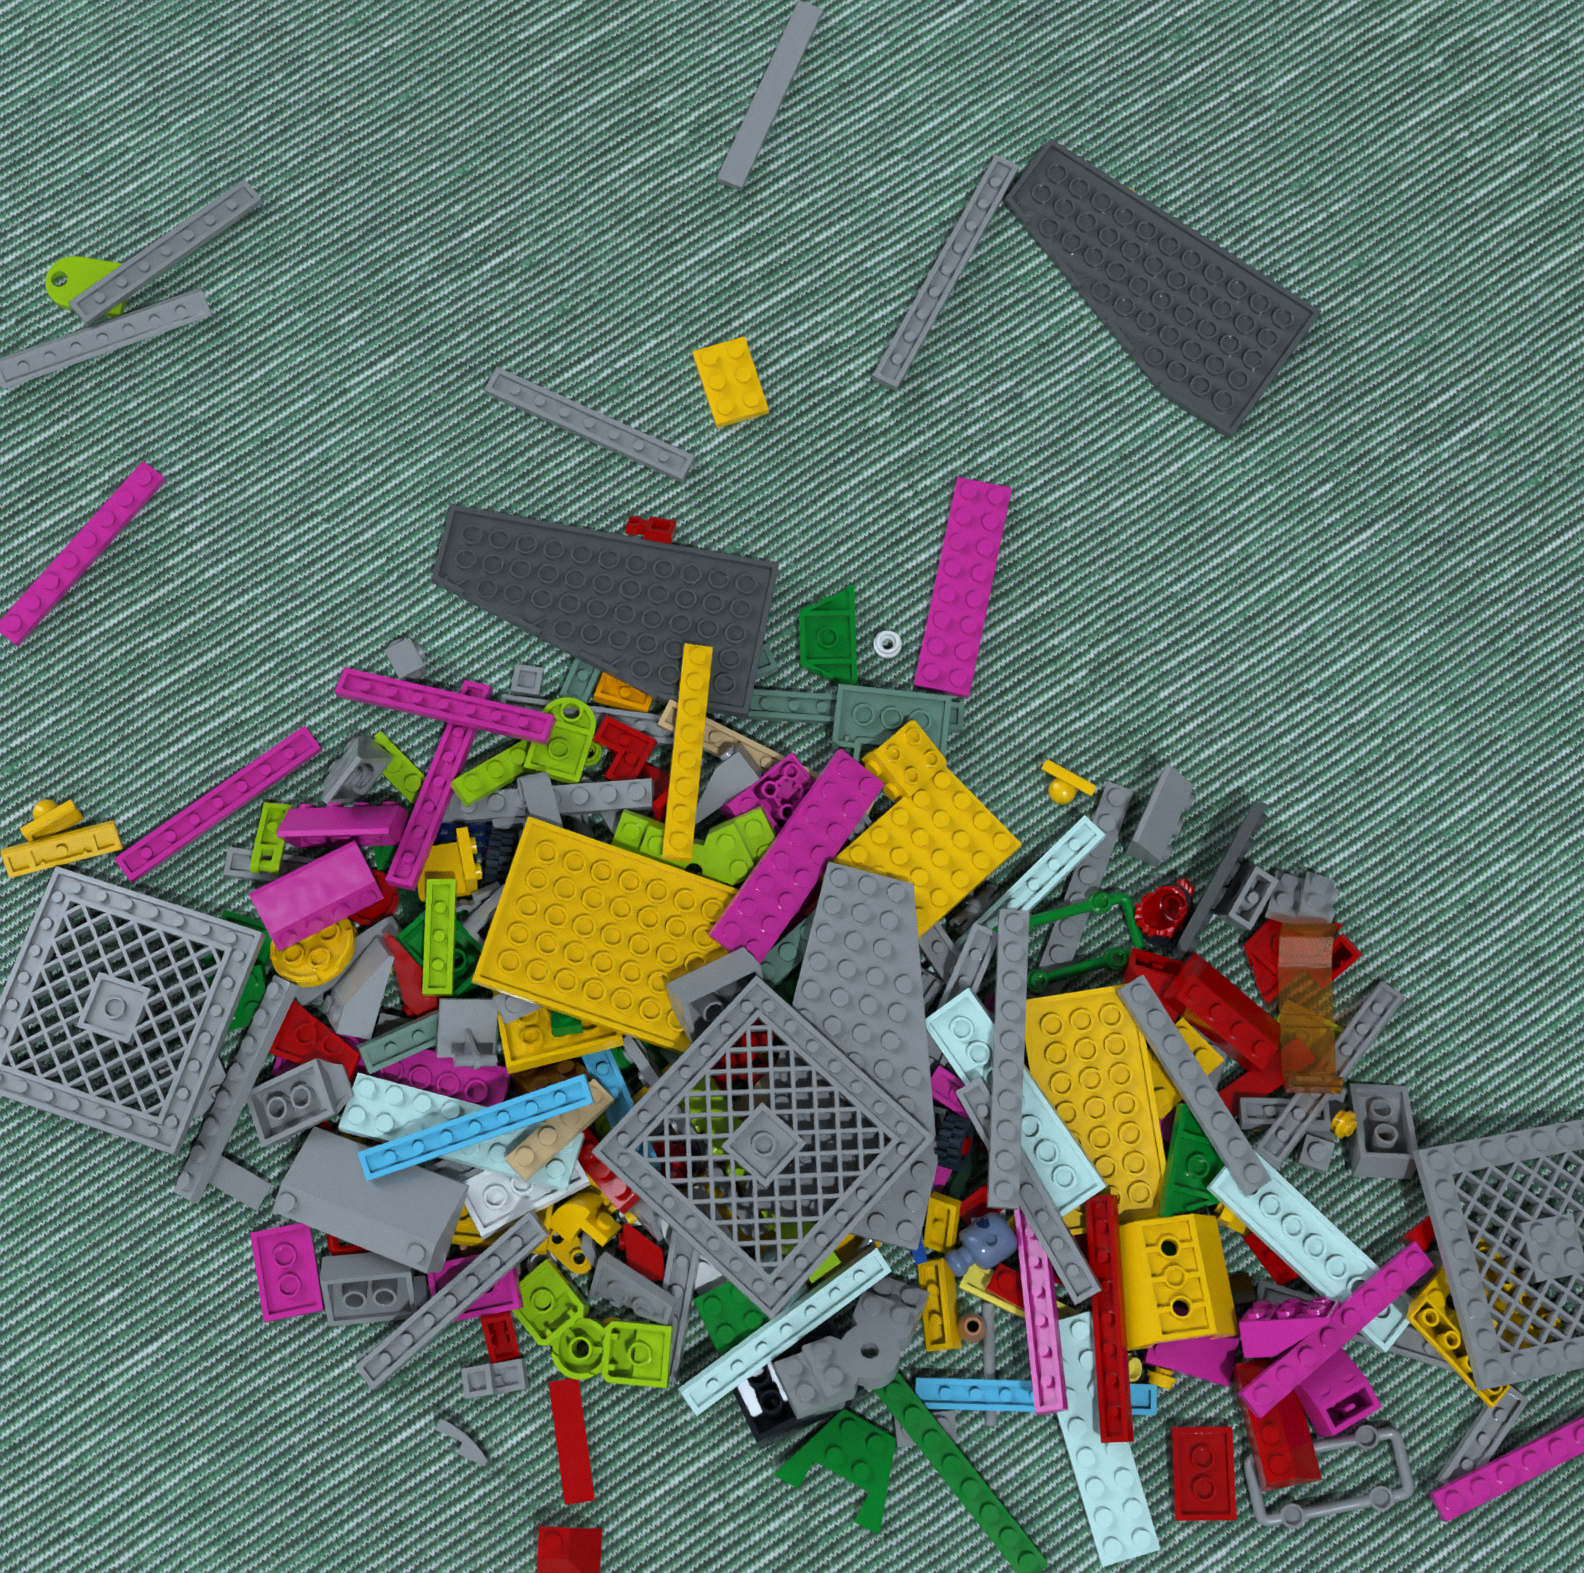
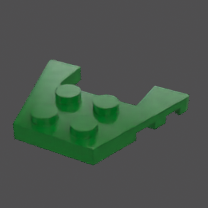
[774,1409,896,1535]

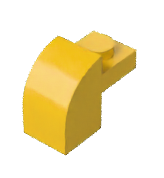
[551,1192,622,1247]

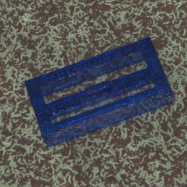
[433,823,492,855]

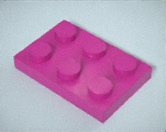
[250,1223,325,1323]
[427,1254,524,1322]

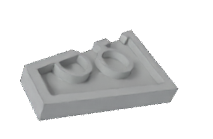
[588,1252,679,1326]

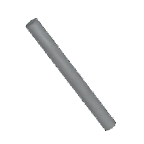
[982,1304,997,1426]

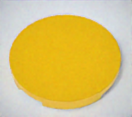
[270,918,356,987]

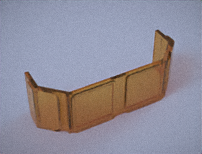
[1278,923,1344,1094]

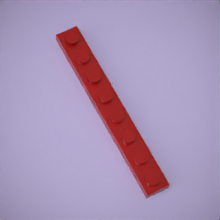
[1085,1194,1134,1443]

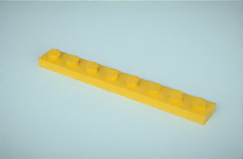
[661,643,713,862]

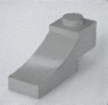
[1295,1088,1347,1174]

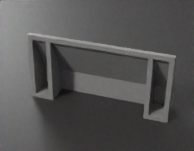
[272,1126,470,1273]

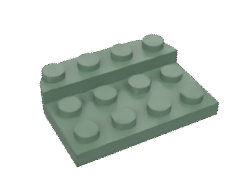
[832,684,952,768]

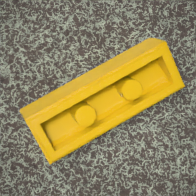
[917,1258,962,1352]

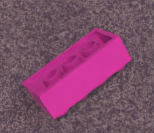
[277,801,408,848]
[249,840,384,952]

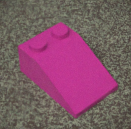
[1141,1306,1241,1387]

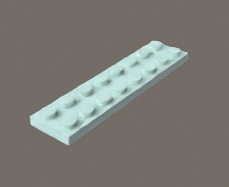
[925,987,1108,1217]
[338,1073,585,1192]
[1206,1149,1412,1353]
[1056,1311,1161,1567]

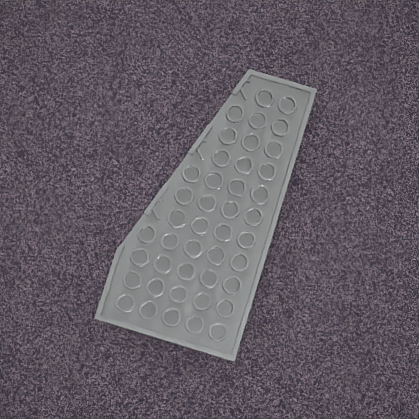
[741,862,938,1251]

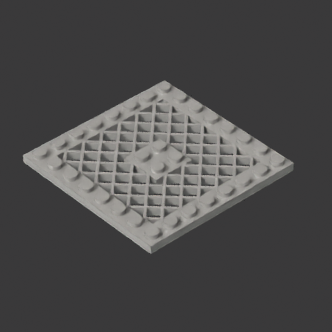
[0,866,266,1156]
[592,975,934,1320]
[1413,1119,1584,1391]

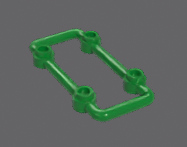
[992,891,1145,993]

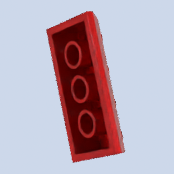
[1161,952,1281,1071]
[1232,1359,1322,1492]

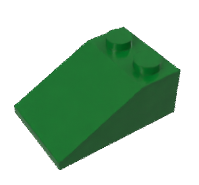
[395,911,483,998]

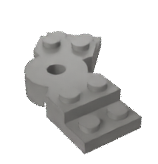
[773,1276,930,1420]

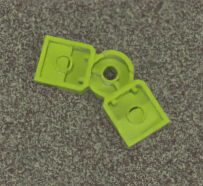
[611,806,777,886]
[511,1258,674,1388]

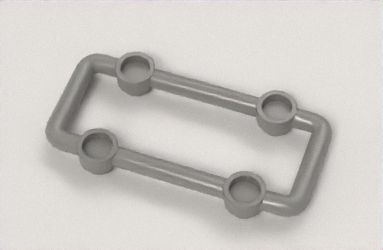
[1244,1425,1414,1529]

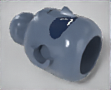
[944,1212,1018,1277]

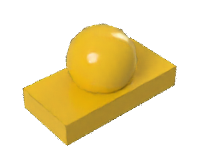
[1041,760,1096,805]
[20,799,85,842]

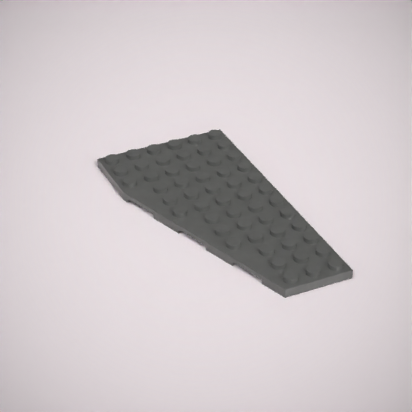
[1004,138,1321,440]
[432,505,779,719]

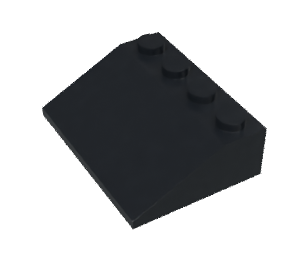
[732,1317,868,1450]

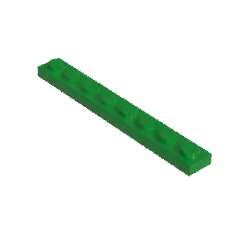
[874,1373,1049,1573]

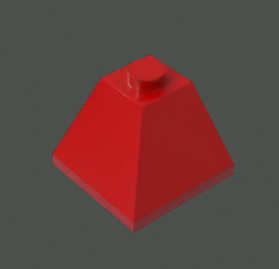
[537,1526,603,1573]

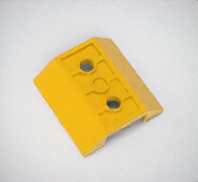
[1119,1214,1240,1351]
[1406,1238,1564,1408]

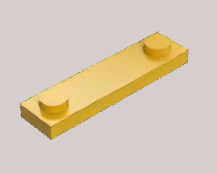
[0,820,123,878]

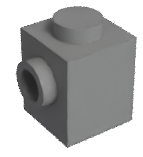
[384,637,428,682]

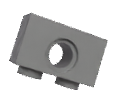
[1214,865,1279,930]

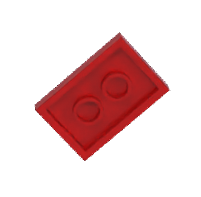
[1170,1427,1237,1521]

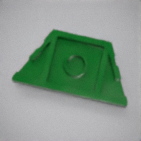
[799,585,858,686]
[1157,1103,1225,1218]

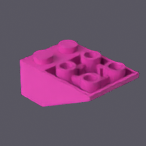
[719,752,815,835]
[1239,1297,1340,1358]
[1276,1346,1382,1437]

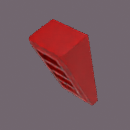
[1399,1215,1435,1252]

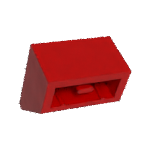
[1121,948,1186,1024]

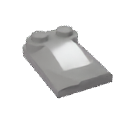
[247,1058,354,1148]

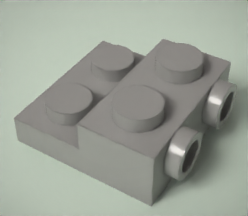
[1265,870,1339,935]

